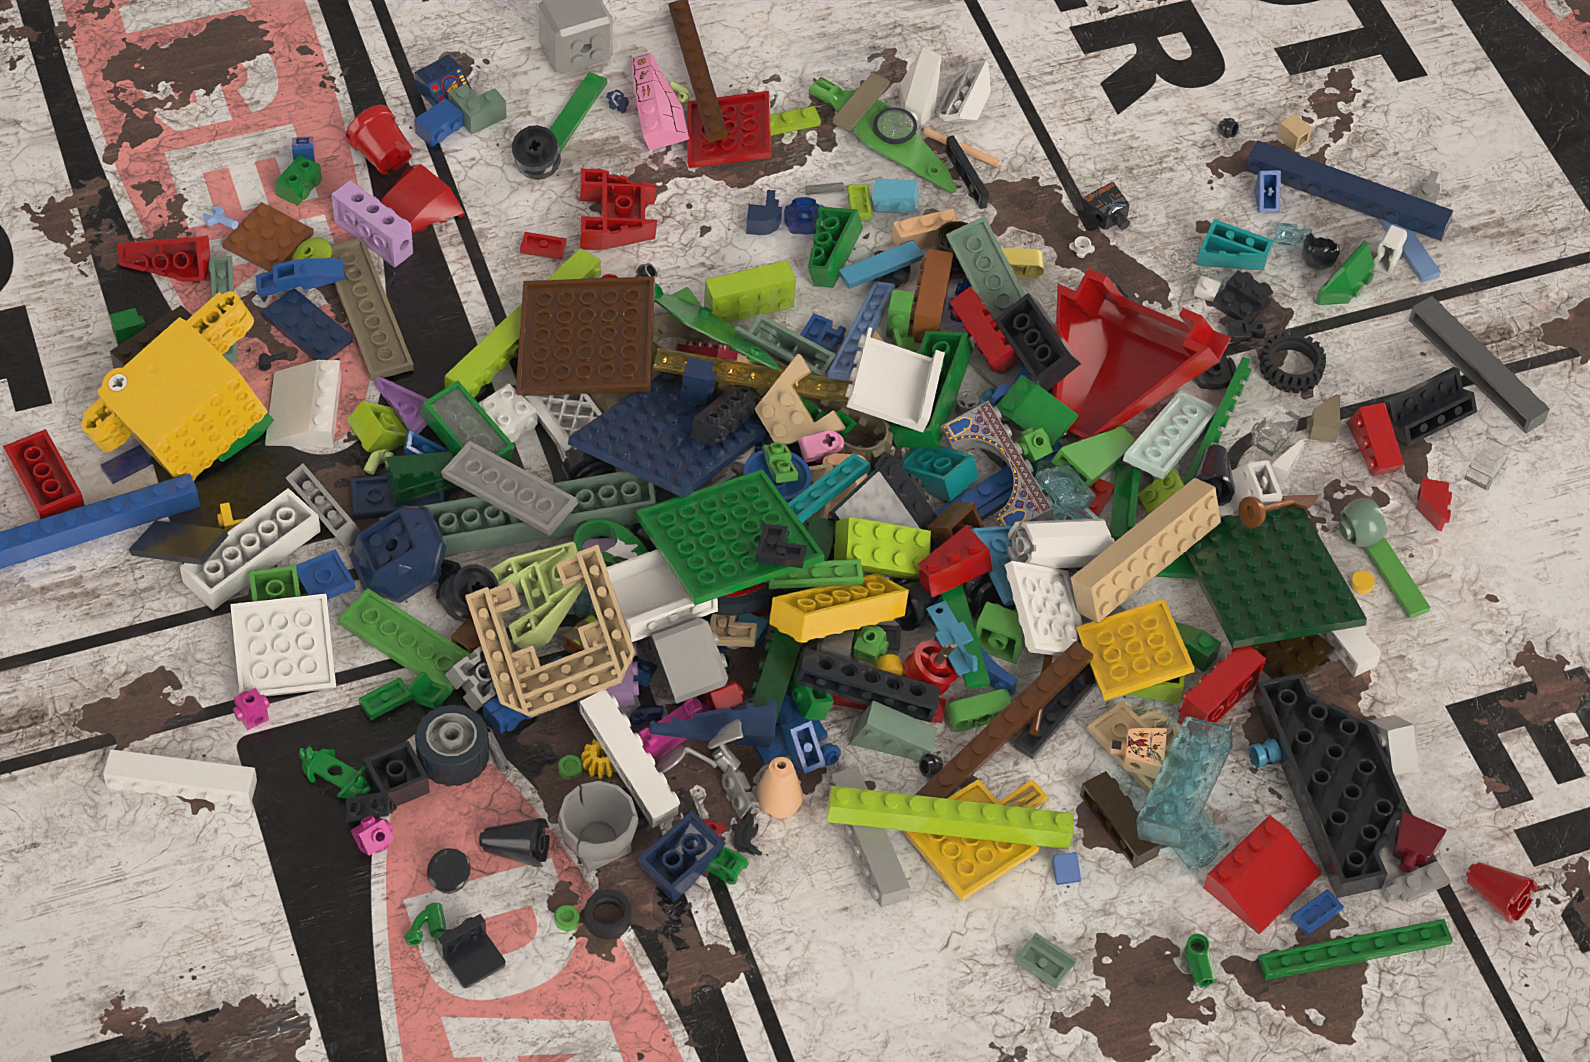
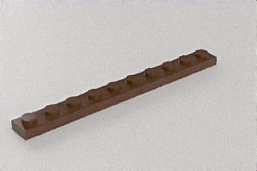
[668,0,729,143]
[915,641,1093,799]

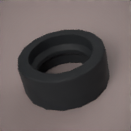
[584,889,632,939]

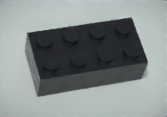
[994,293,1081,391]

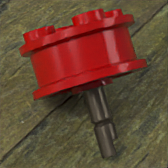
[903,640,959,696]

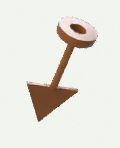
[1238,495,1318,528]

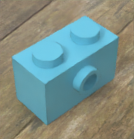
[872,179,920,213]

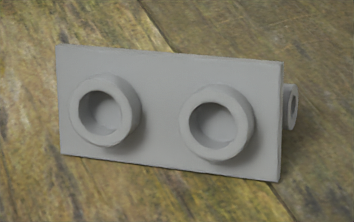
[721,766,759,819]

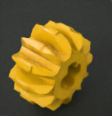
[581,739,618,780]

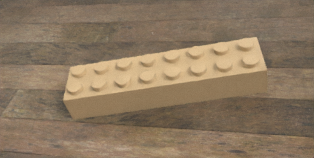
[1071,478,1221,623]

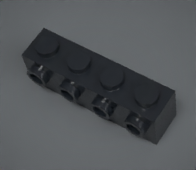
[690,384,759,447]

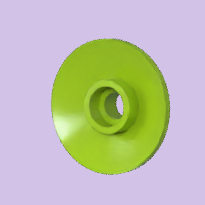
[292,237,332,261]

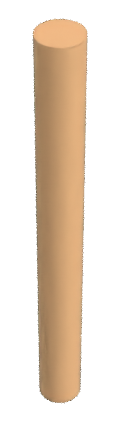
[923,127,1000,168]

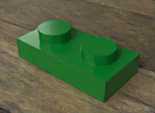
[358,677,413,720]

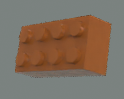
[909,249,953,343]

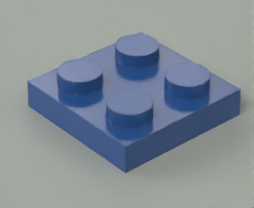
[296,549,356,600]

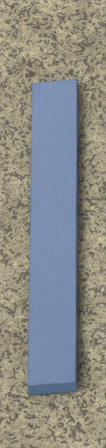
[828,281,895,381]

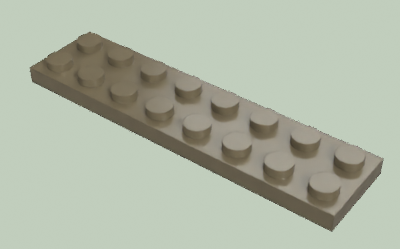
[331,237,414,381]

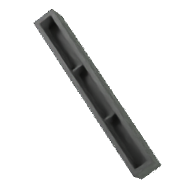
[1409,296,1550,434]

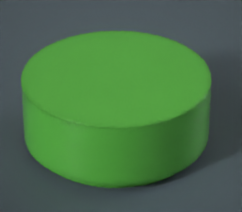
[558,755,582,780]
[554,905,579,931]

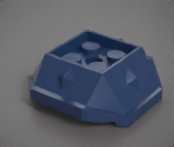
[349,505,447,603]

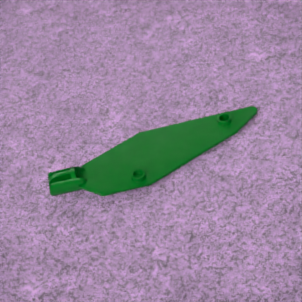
[640,276,779,370]

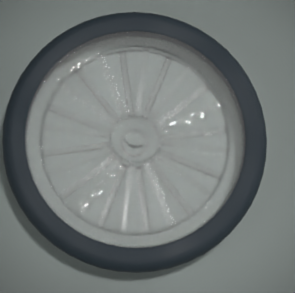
[873,107,917,144]

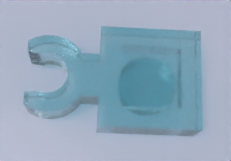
[1275,222,1312,246]

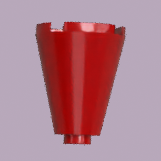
[1466,862,1537,923]

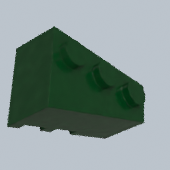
[385,451,457,505]

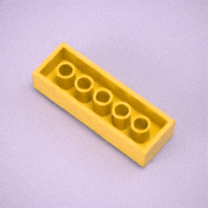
[769,573,909,642]

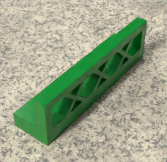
[1109,464,1140,541]

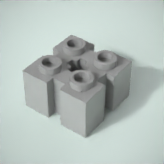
[445,646,497,712]

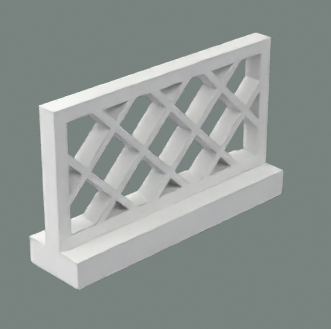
[523,394,602,458]

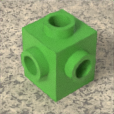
[1015,427,1054,463]
[853,625,889,664]

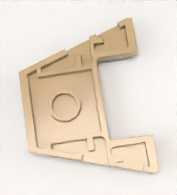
[755,354,846,445]

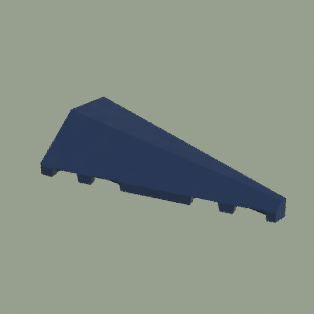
[649,700,777,748]

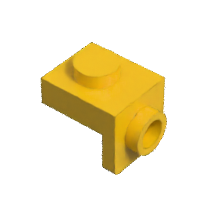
[217,503,246,532]

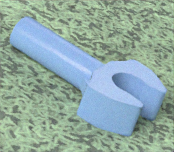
[203,206,238,229]

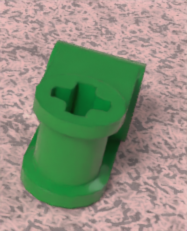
[705,846,749,885]

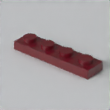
[676,341,738,361]

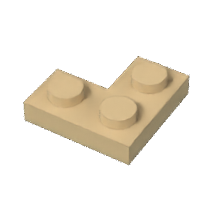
[710,613,758,647]

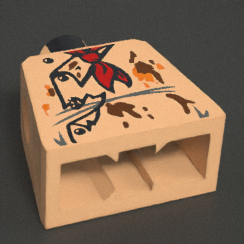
[1110,728,1167,780]

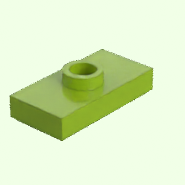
[847,184,872,221]

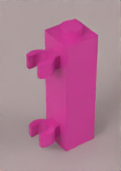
[638,697,710,761]

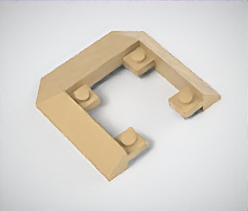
[465,545,636,717]

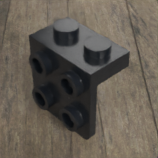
[437,914,506,989]

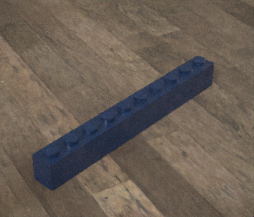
[1246,140,1454,241]

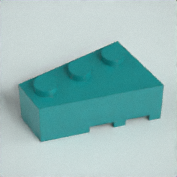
[1196,219,1274,270]

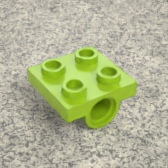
[1138,468,1185,514]

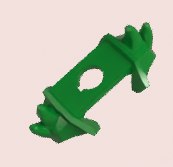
[299,746,371,798]

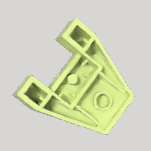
[490,542,586,650]

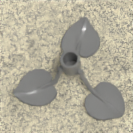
[656,708,743,774]

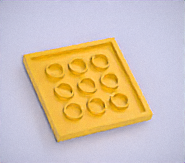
[1076,599,1195,701]
[902,779,1039,902]

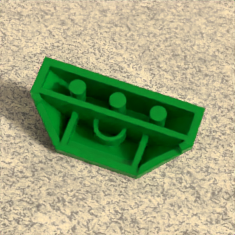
[1315,240,1375,305]

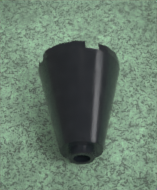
[1193,444,1235,506]
[894,579,940,631]
[479,818,550,867]

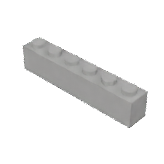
[827,766,910,907]

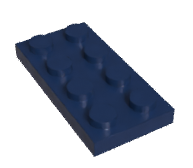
[261,288,353,360]

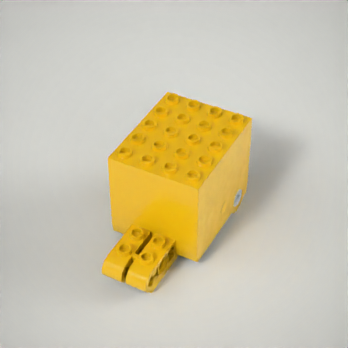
[81,291,268,481]

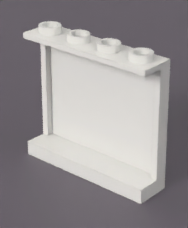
[845,327,944,432]
[606,550,718,642]

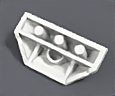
[936,60,991,123]

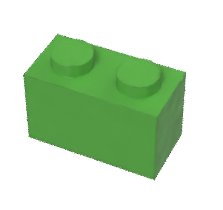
[886,289,914,338]

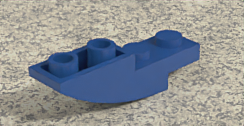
[256,258,345,298]

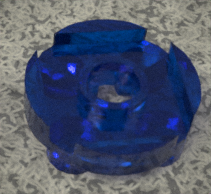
[784,197,824,235]

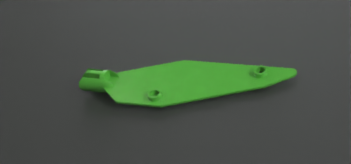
[808,77,957,193]

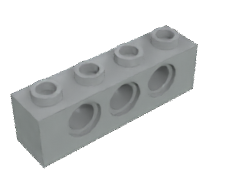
[286,464,362,548]

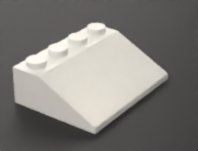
[265,360,341,448]

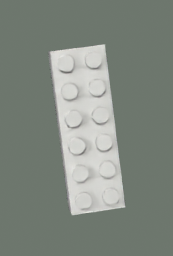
[180,489,320,610]

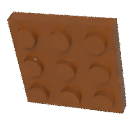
[222,202,314,272]

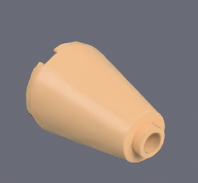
[755,757,803,818]

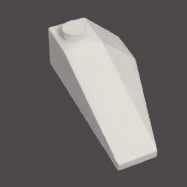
[899,47,941,128]

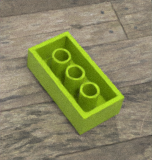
[704,260,796,323]
[834,517,931,581]

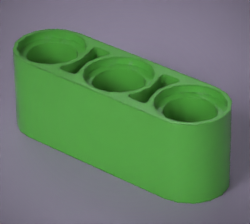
[945,689,1013,732]

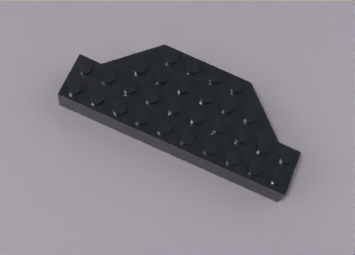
[1253,673,1406,898]

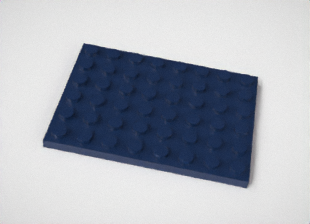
[568,372,769,498]

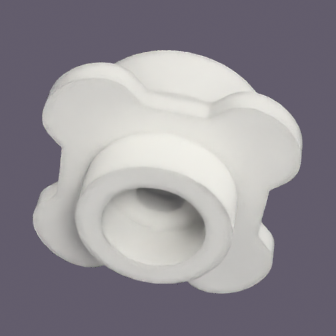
[1069,236,1095,258]

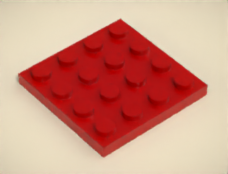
[687,91,771,168]

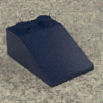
[638,810,726,903]

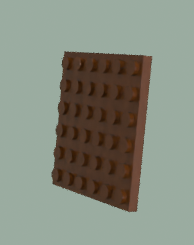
[516,276,655,396]

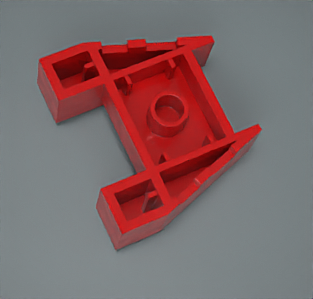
[580,168,657,250]

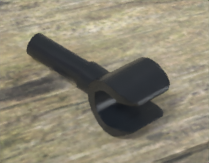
[258,351,288,371]

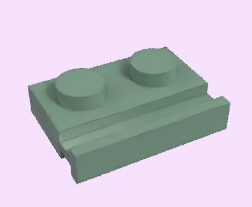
[1015,932,1077,989]

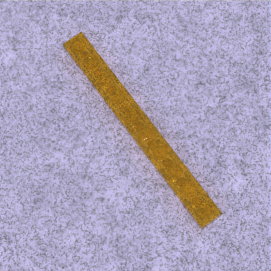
[654,348,852,404]

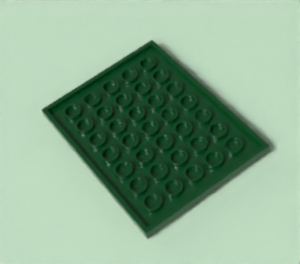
[1183,505,1367,648]

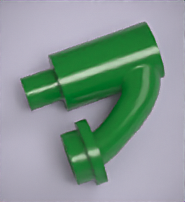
[404,903,447,946]

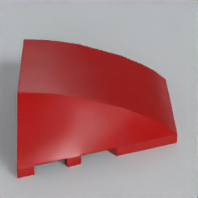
[380,164,465,234]

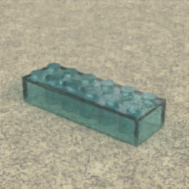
[1136,716,1233,850]

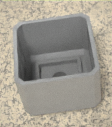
[538,0,613,74]
[648,618,728,704]

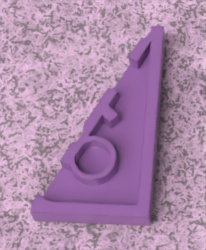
[374,376,429,434]

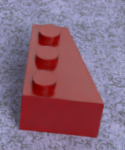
[1346,403,1404,476]
[917,525,992,598]

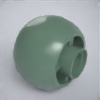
[1339,498,1387,547]

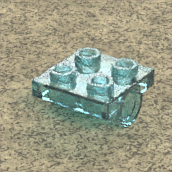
[1160,806,1229,869]

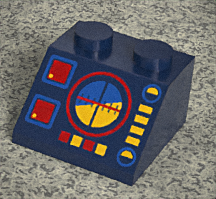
[415,54,472,106]

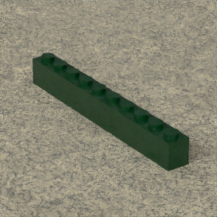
[745,515,836,722]

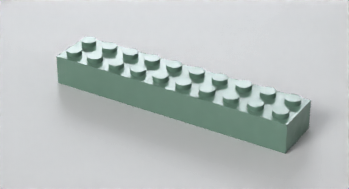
[423,471,657,556]

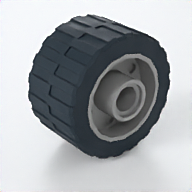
[415,704,489,786]

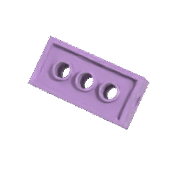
[331,180,413,268]

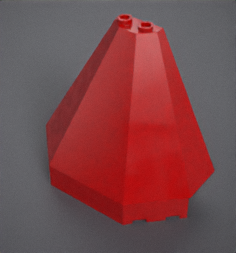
[1053,268,1231,442]

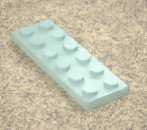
[1123,390,1218,479]

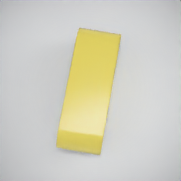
[1002,248,1044,278]

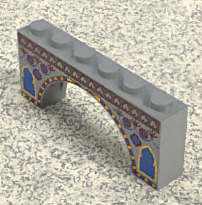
[941,401,1055,528]

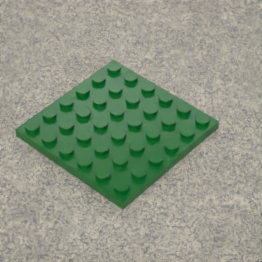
[636,469,824,605]

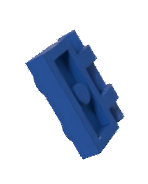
[800,313,846,354]

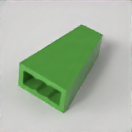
[1051,427,1136,492]

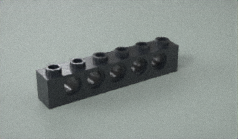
[795,648,940,723]

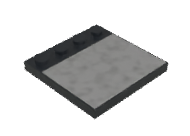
[829,455,938,580]

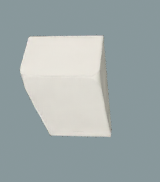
[1271,440,1304,484]

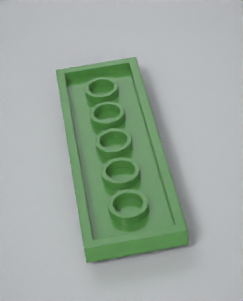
[338,588,470,692]

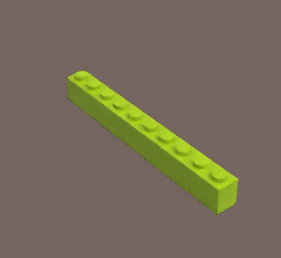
[445,248,602,397]
[826,786,1074,849]

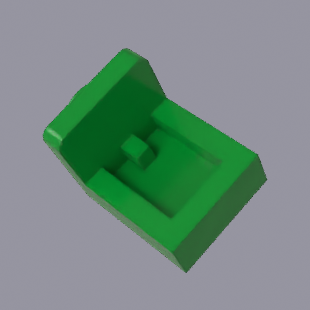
[408,671,451,709]

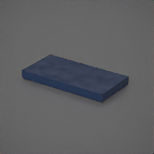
[351,476,445,520]

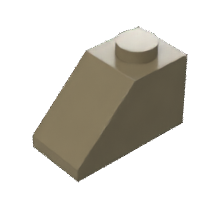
[1306,394,1340,443]

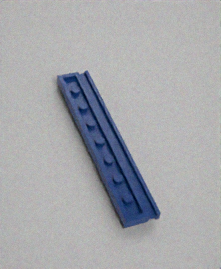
[931,442,1064,548]

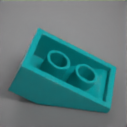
[901,445,979,502]

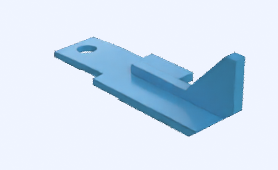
[926,601,977,676]

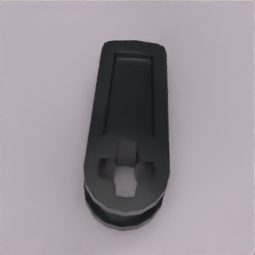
[964,576,993,619]

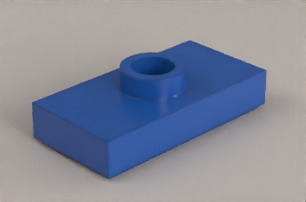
[1290,889,1344,936]

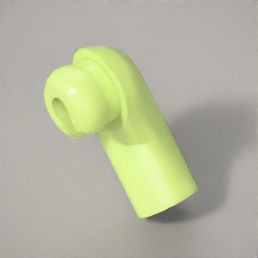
[669,81,691,105]
[363,449,394,475]

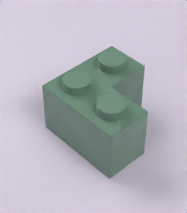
[448,84,507,135]

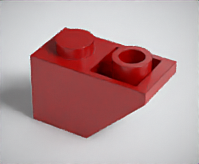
[1416,478,1452,531]

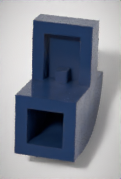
[746,190,782,235]

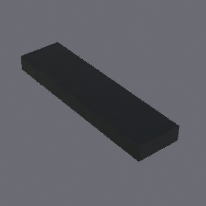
[945,135,989,209]

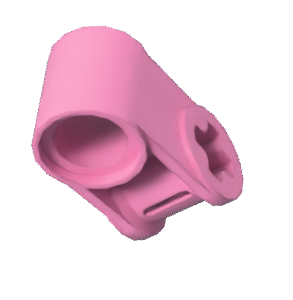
[798,430,844,462]

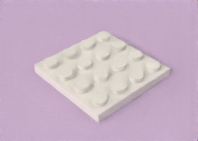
[1005,561,1083,656]
[231,594,336,696]

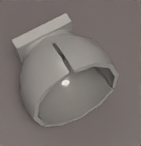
[558,781,638,873]

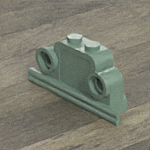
[735,313,837,387]

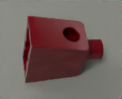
[1392,812,1447,873]

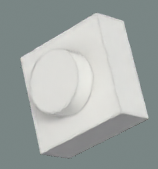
[1194,275,1222,302]

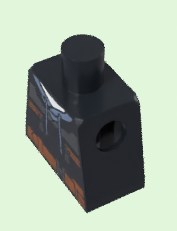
[1079,181,1130,231]

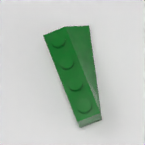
[808,206,863,288]

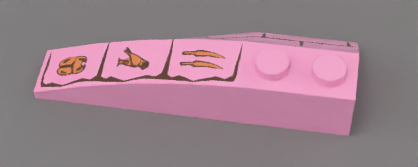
[631,52,689,151]

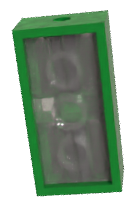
[420,380,515,461]

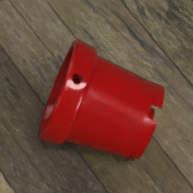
[345,105,413,175]

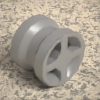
[955,391,979,417]

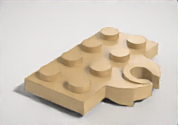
[1087,701,1187,795]

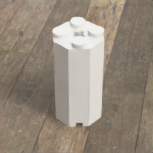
[1008,519,1114,568]

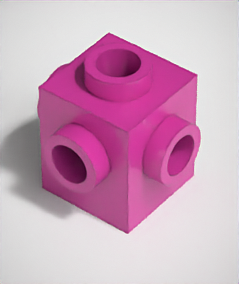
[233,687,270,731]
[350,816,394,855]

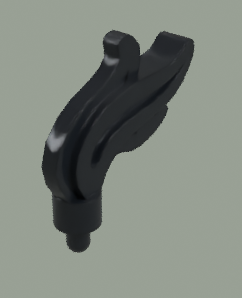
[731,812,762,856]

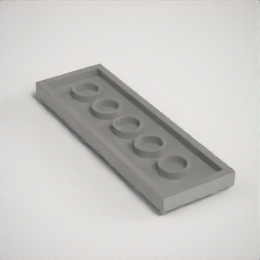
[441,441,578,536]

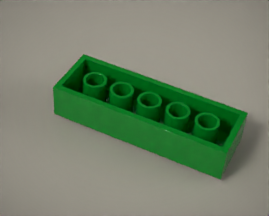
[890,331,973,449]

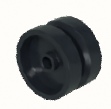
[512,125,561,180]
[440,564,499,622]

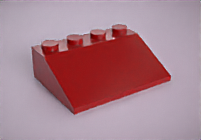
[1203,815,1322,935]

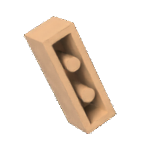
[891,209,959,249]

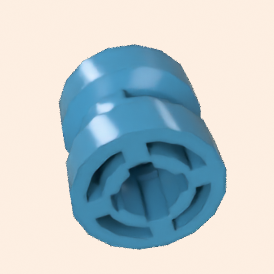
[1249,739,1281,768]

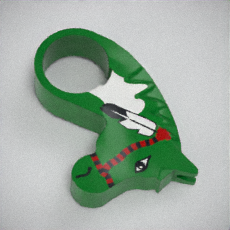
[574,519,648,567]

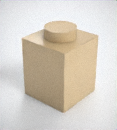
[1277,114,1312,151]

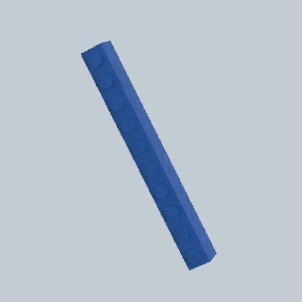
[0,473,200,569]

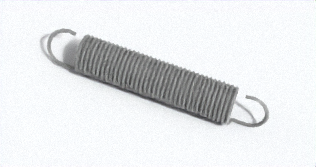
[798,182,847,195]
[487,727,511,777]

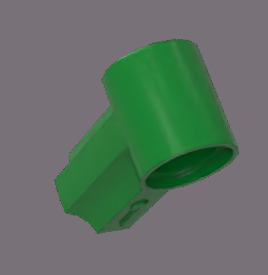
[1183,934,1217,988]

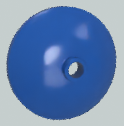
[743,450,812,502]

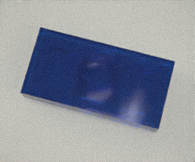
[101,444,153,484]

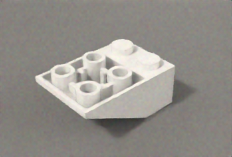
[1218,460,1283,518]

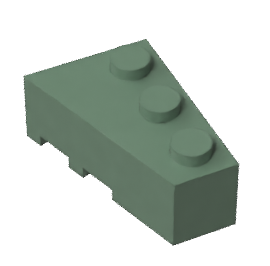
[849,701,938,761]

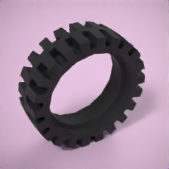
[1260,331,1326,393]

